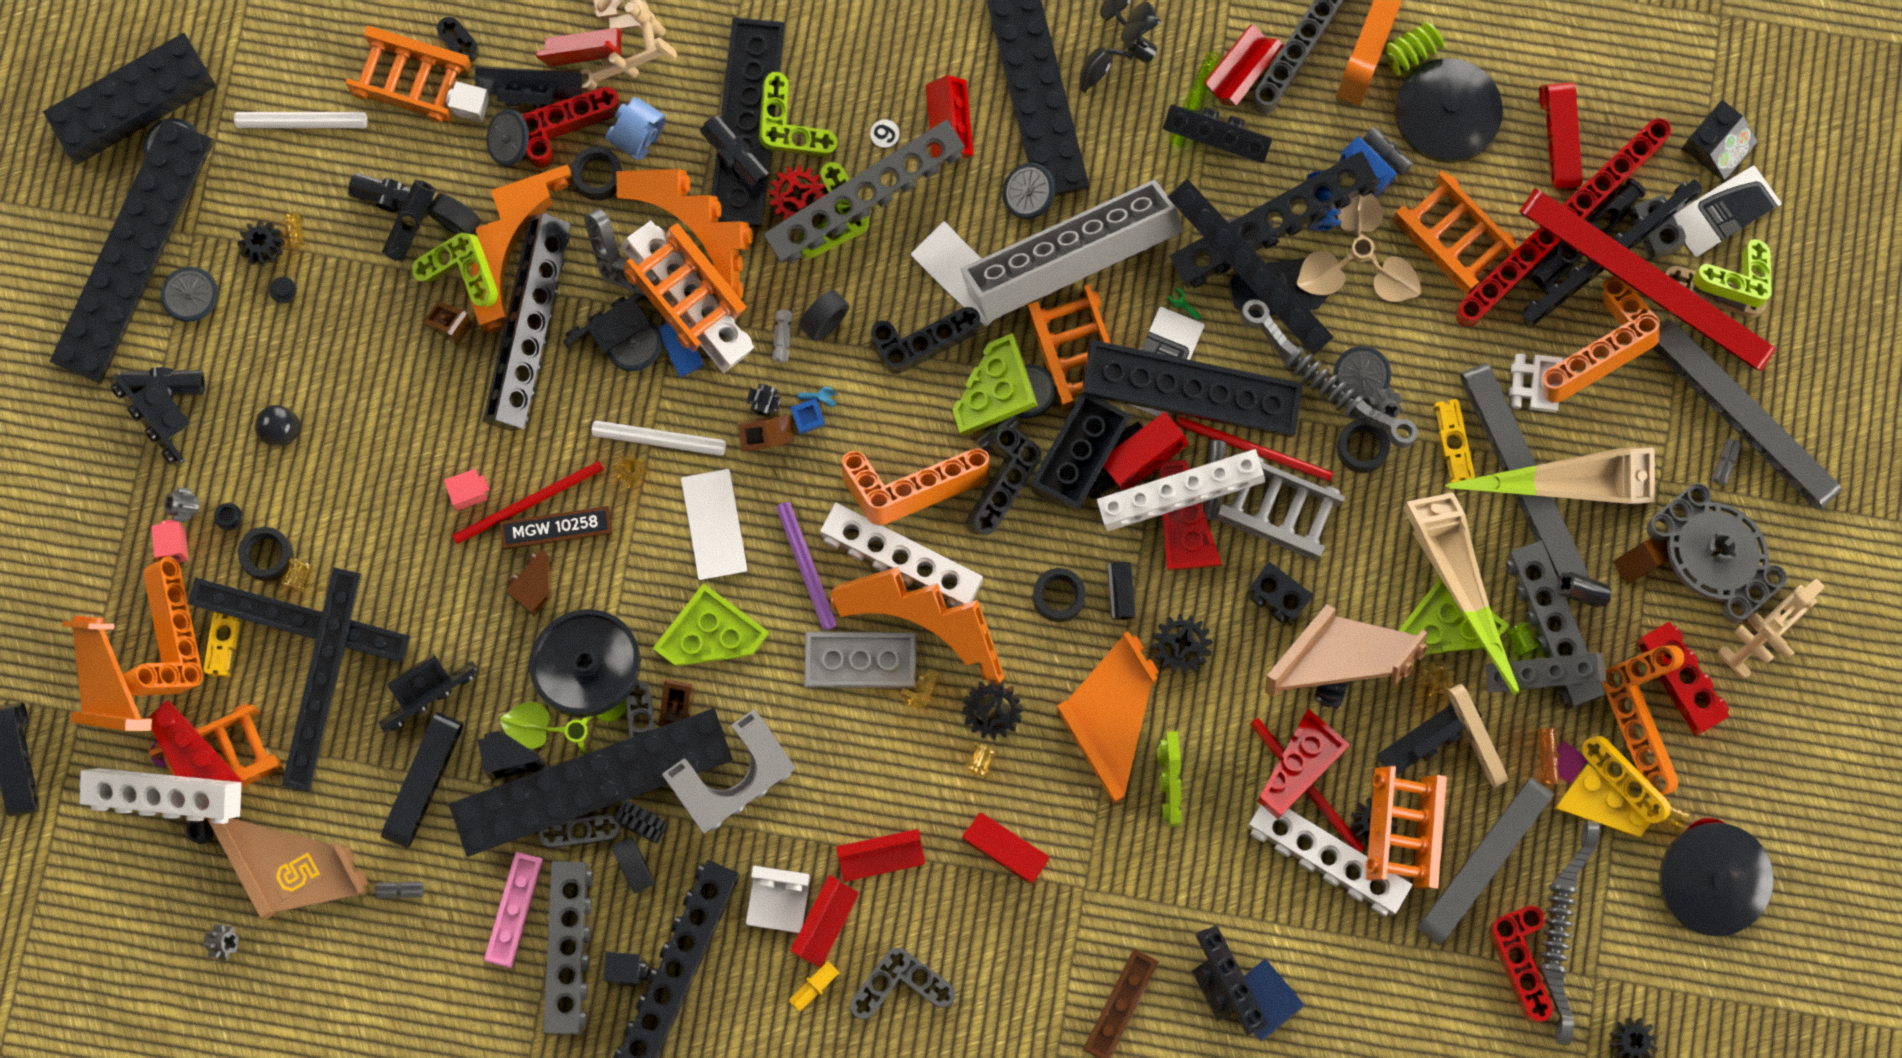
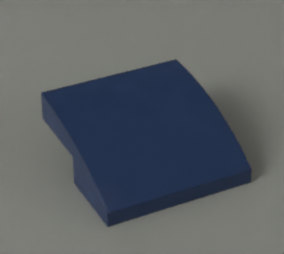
[1244,959,1304,1042]

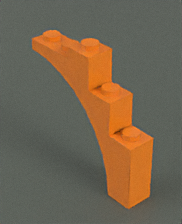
[616,169,753,298]

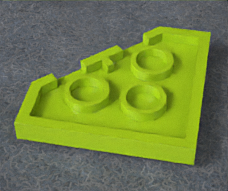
[952,333,1038,437]
[1398,578,1509,655]
[652,583,770,667]
[1157,731,1182,827]

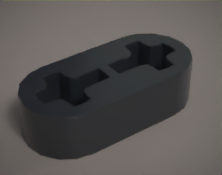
[437,17,479,62]

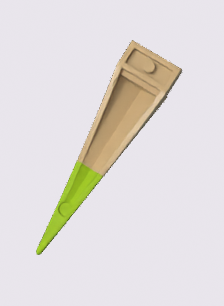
[1445,447,1655,504]
[1403,493,1519,696]

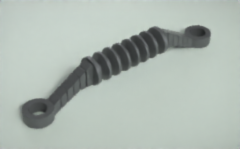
[1241,299,1418,448]
[1538,820,1599,1046]

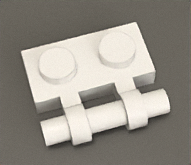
[1509,354,1563,413]

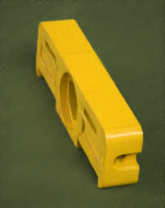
[1433,399,1475,483]
[203,612,240,678]

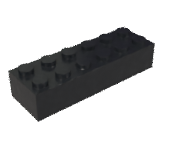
[42,32,217,166]

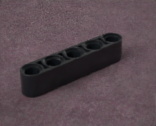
[381,712,464,848]

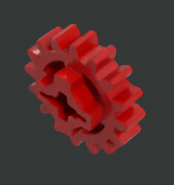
[768,165,826,221]

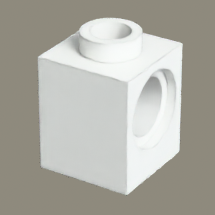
[446,81,490,123]

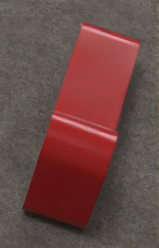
[1539,82,1582,189]
[522,87,621,168]
[1489,905,1553,1023]

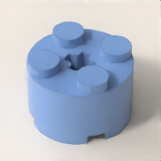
[605,97,666,161]

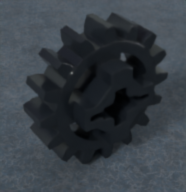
[1152,614,1213,675]
[962,679,1023,740]

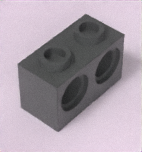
[1629,194,1686,261]

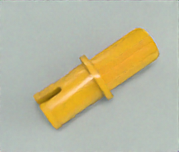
[789,961,840,1011]

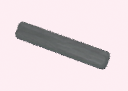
[1203,440,1226,520]

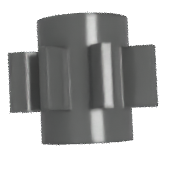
[1369,387,1403,418]
[164,487,199,522]
[203,924,239,960]

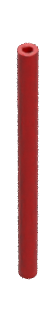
[1176,416,1334,482]
[452,460,604,544]
[1250,718,1365,852]

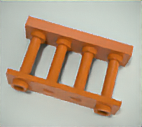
[346,25,472,123]
[1392,170,1518,296]
[623,223,747,352]
[1027,285,1110,411]
[149,704,284,802]
[1365,766,1447,890]

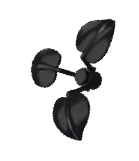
[1080,0,1161,94]

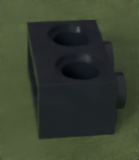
[1247,562,1313,625]
[603,952,650,987]

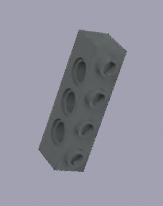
[1486,653,1606,693]

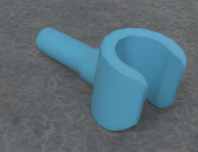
[798,386,838,407]

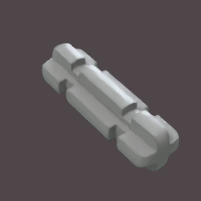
[772,310,792,363]

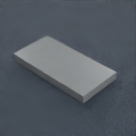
[804,632,916,689]

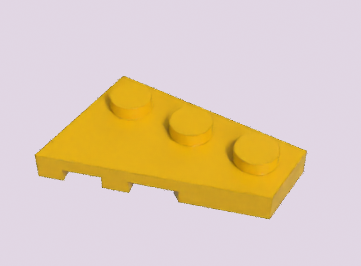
[1554,764,1656,838]

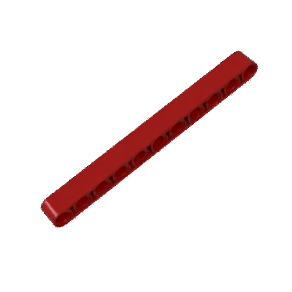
[1455,118,1671,327]
[1519,188,1776,372]

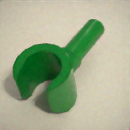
[1168,288,1202,321]

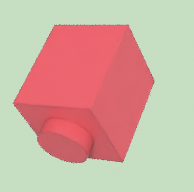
[444,469,490,511]
[151,520,189,563]

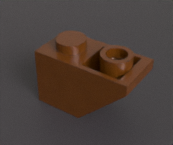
[736,414,794,452]
[506,549,552,616]

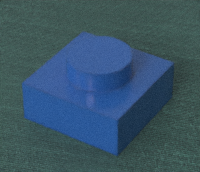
[790,398,825,434]

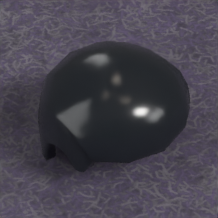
[254,405,300,446]

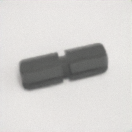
[977,416,1020,452]
[1712,439,1741,485]
[375,882,424,898]

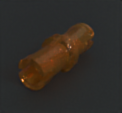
[1537,727,1560,785]

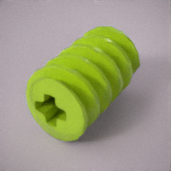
[1384,22,1445,76]

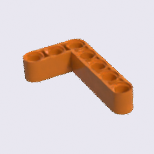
[1336,0,1402,107]
[1542,276,1660,403]
[842,449,989,526]
[123,556,203,696]
[1602,645,1684,796]

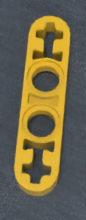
[1582,736,1671,823]

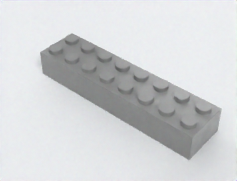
[960,179,1183,322]

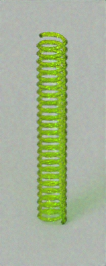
[1168,51,1222,147]

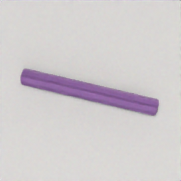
[776,502,836,631]

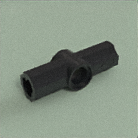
[700,116,770,190]
[348,172,432,219]
[382,179,436,262]
[1530,219,1602,291]
[119,367,205,399]

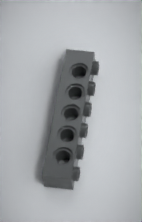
[1505,540,1605,710]
[543,862,593,1035]

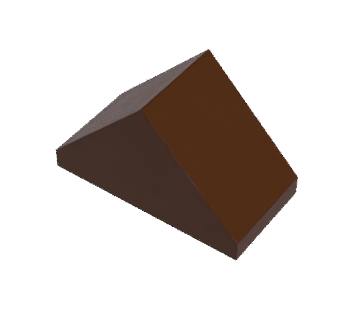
[422,301,472,346]
[1613,538,1670,585]
[658,679,696,727]

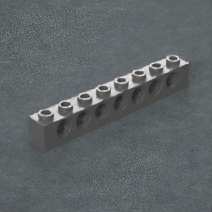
[764,119,965,265]

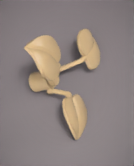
[1297,194,1421,302]

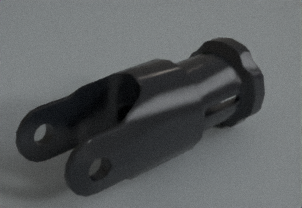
[1590,178,1646,234]

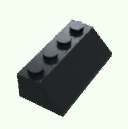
[1030,395,1131,510]

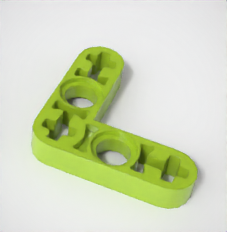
[759,72,838,157]
[796,162,869,258]
[412,233,498,307]
[1693,239,1771,307]

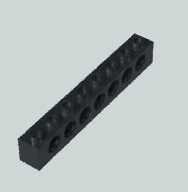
[1169,151,1379,289]
[482,213,571,431]
[613,860,740,1058]

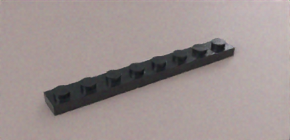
[1167,178,1334,355]
[1522,179,1702,329]
[282,567,362,792]
[187,577,411,664]

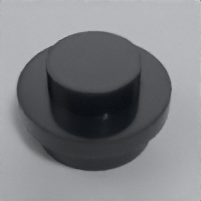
[269,277,297,304]
[214,503,243,531]
[186,817,214,844]

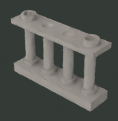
[1216,457,1345,562]

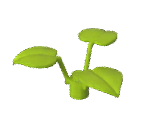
[500,698,627,759]

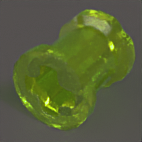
[1505,621,1540,657]

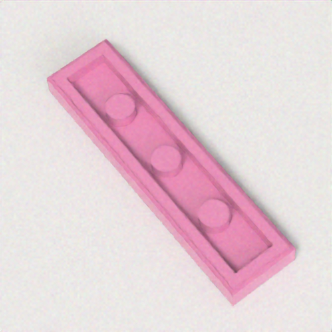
[484,852,543,969]

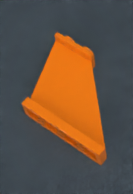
[62,616,152,731]
[1056,631,1158,804]

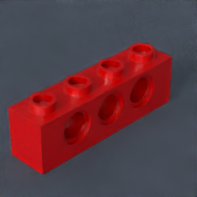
[1636,621,1730,737]

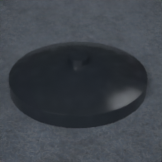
[1395,58,1503,163]
[529,609,641,717]
[1659,822,1773,936]

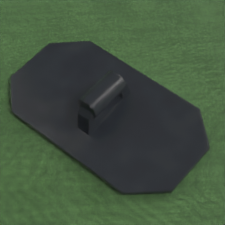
[1230,258,1329,318]

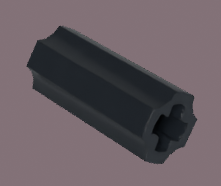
[1107,561,1136,621]
[1556,572,1612,608]

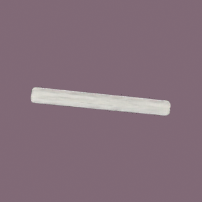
[234,112,368,128]
[591,421,726,456]

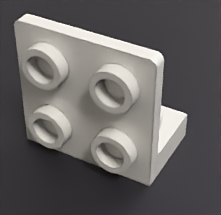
[746,866,811,933]

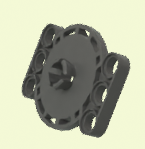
[1646,483,1787,624]

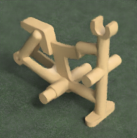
[580,0,677,92]
[1718,579,1824,679]

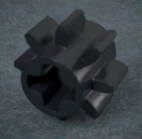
[746,384,781,417]

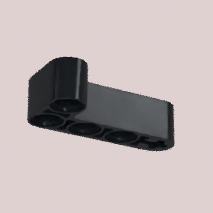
[871,307,980,374]
[966,426,1041,535]
[0,702,40,817]

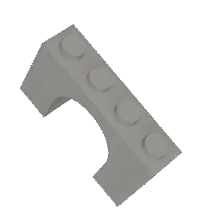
[662,709,796,834]

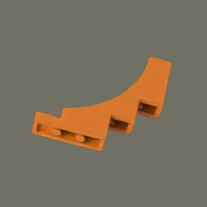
[467,164,574,333]
[830,567,1005,685]

